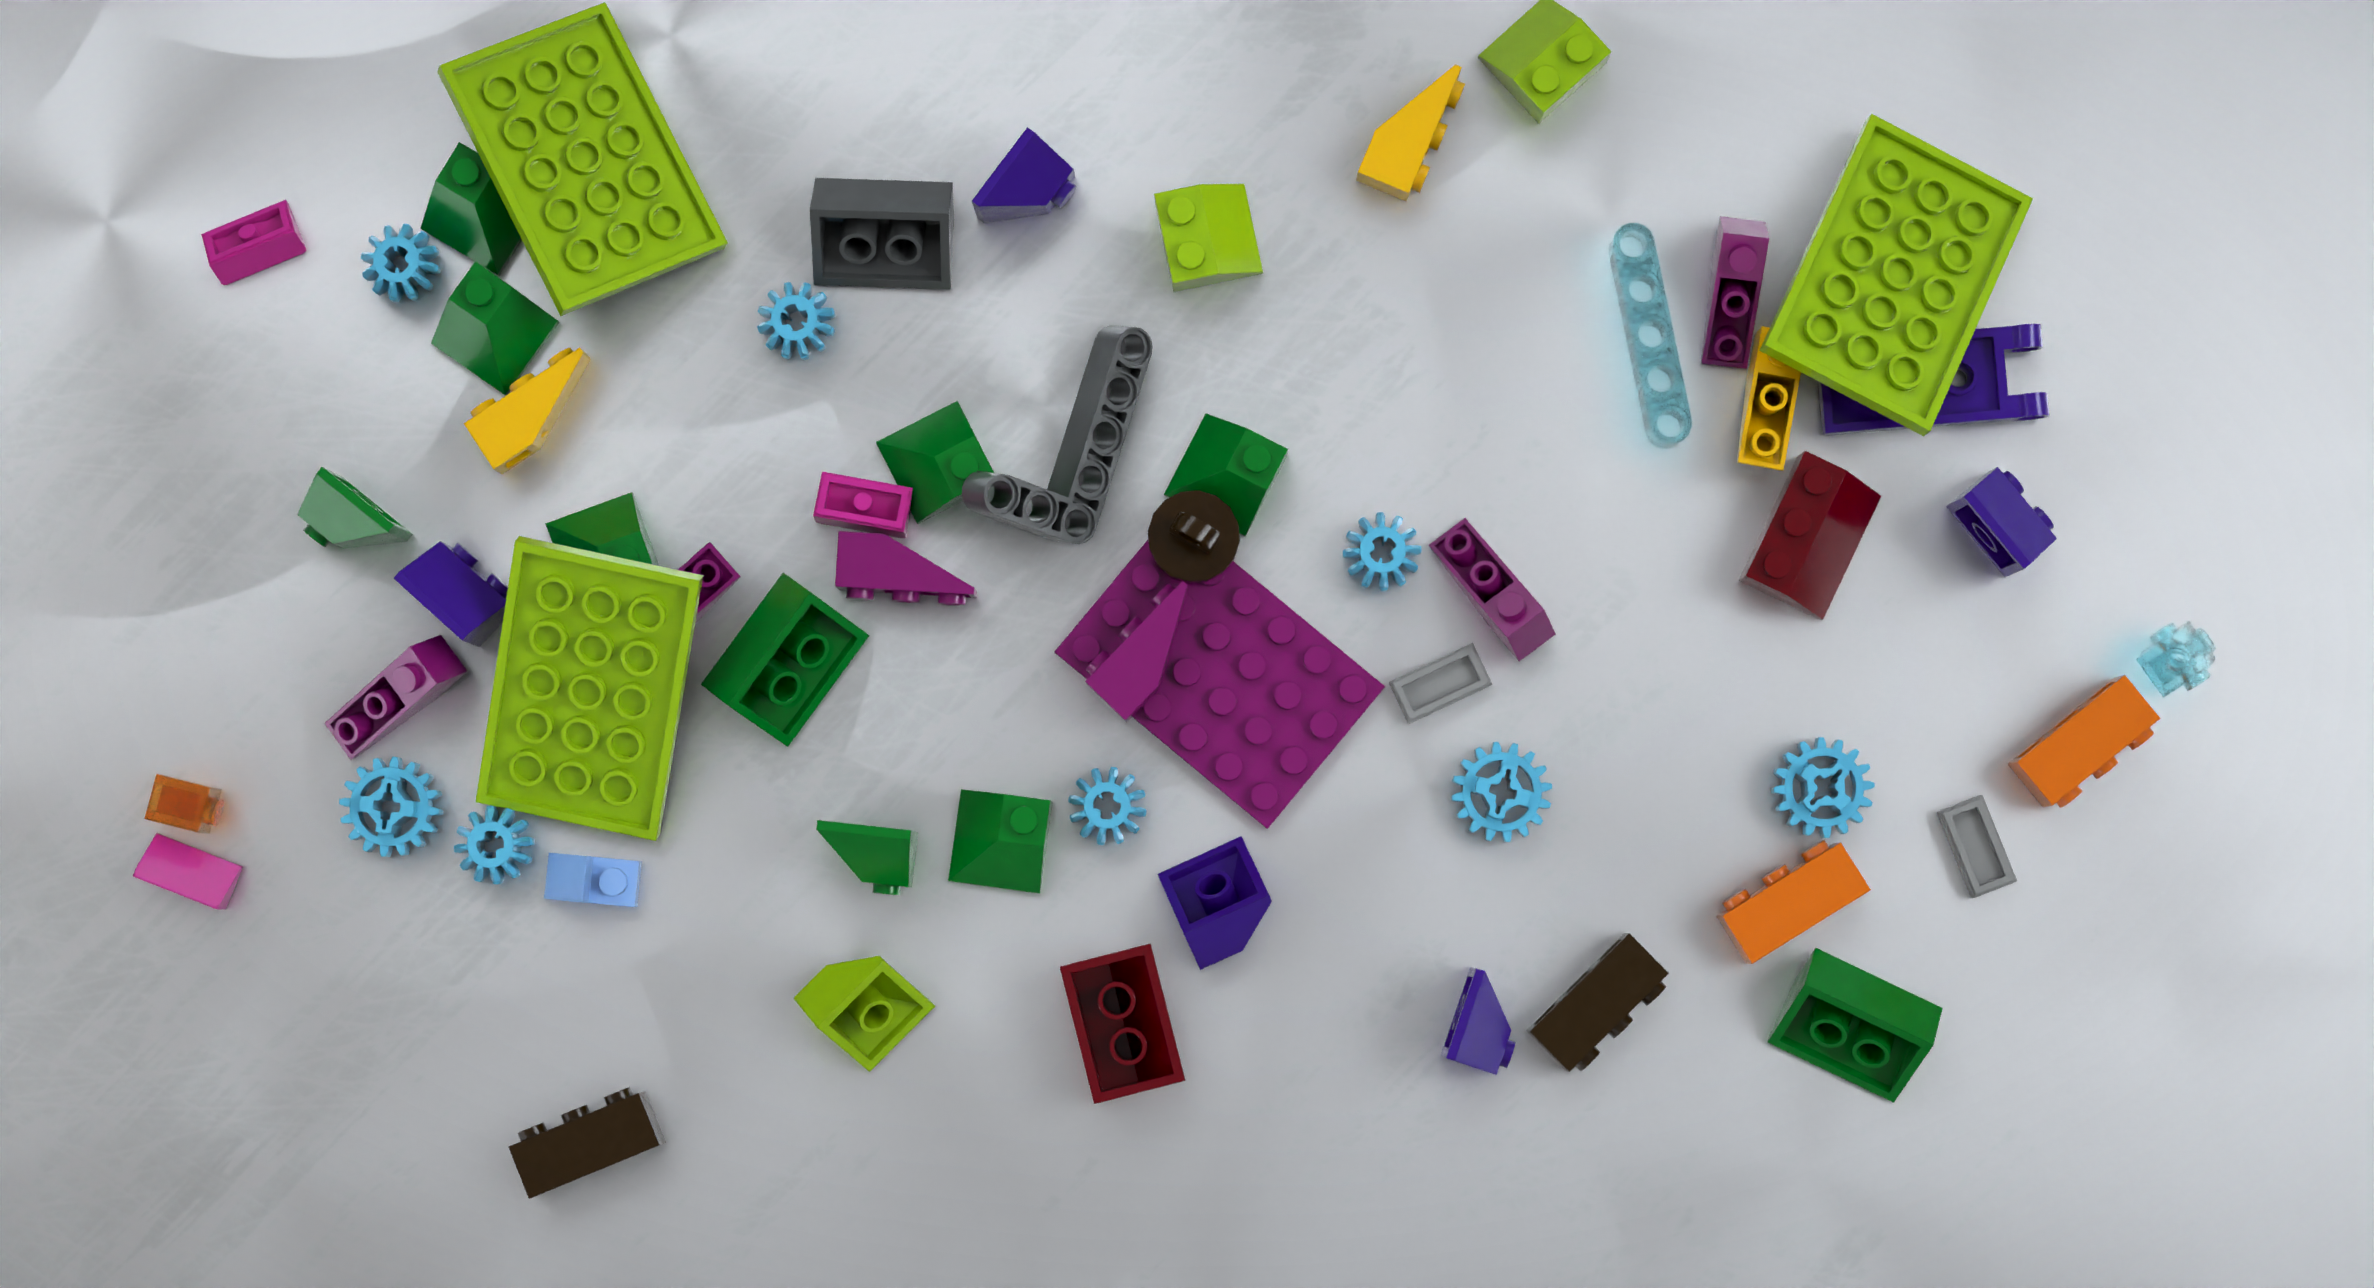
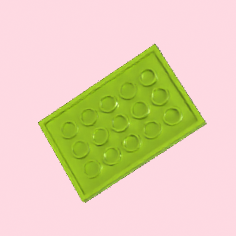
[437,2,728,316]
[1759,114,2033,436]
[476,536,703,841]

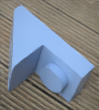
[544,853,642,907]

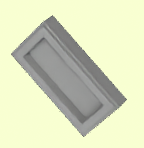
[1389,643,1492,724]
[1937,795,2017,898]

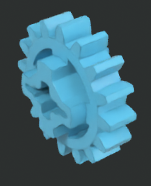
[1771,737,1875,838]
[1451,742,1552,843]
[339,757,443,857]

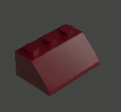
[1738,451,1881,620]
[1060,943,1186,1104]

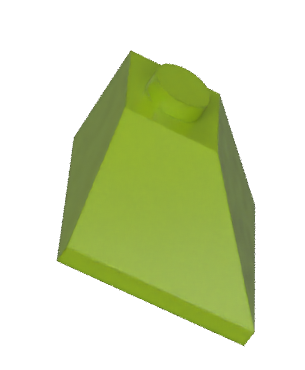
[793,956,935,1072]

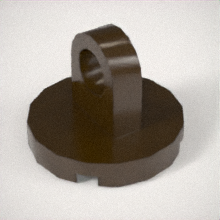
[1148,490,1240,584]

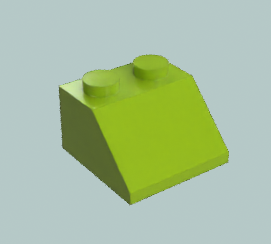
[1478,0,1612,124]
[1154,184,1263,292]

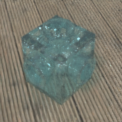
[2136,621,2216,698]

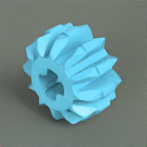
[361,224,441,303]
[757,282,836,360]
[1342,512,1422,592]
[1068,767,1147,845]
[454,806,535,885]

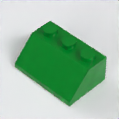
[701,573,870,747]
[1767,948,1943,1103]

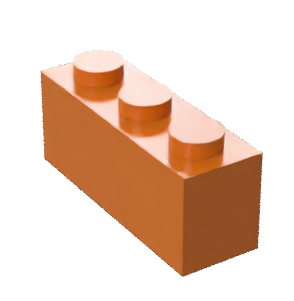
[2008,675,2161,808]
[1716,840,1871,964]

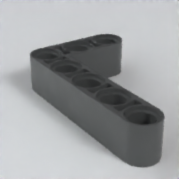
[962,325,1153,544]

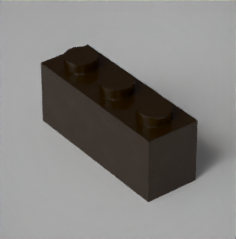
[1526,933,1669,1072]
[508,1087,666,1199]

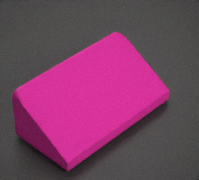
[201,200,306,285]
[813,472,913,539]
[133,833,243,910]

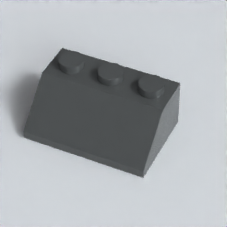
[810,178,954,289]

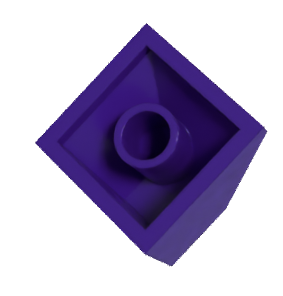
[972,127,1077,223]
[1157,836,1272,970]
[1441,967,1516,1075]

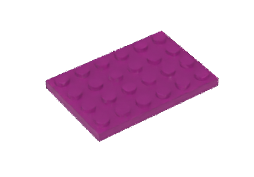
[1054,540,1385,829]

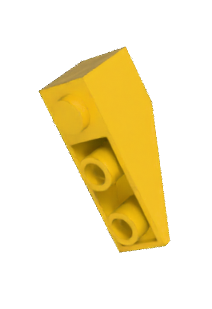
[1356,65,1465,202]
[1737,326,1801,471]
[463,347,591,474]

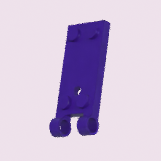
[1818,324,2050,436]

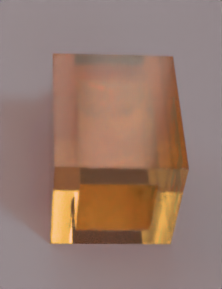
[144,774,224,834]

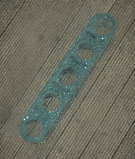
[1609,223,1692,449]

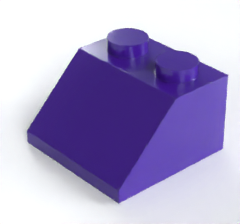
[1946,467,2057,577]
[393,541,508,647]

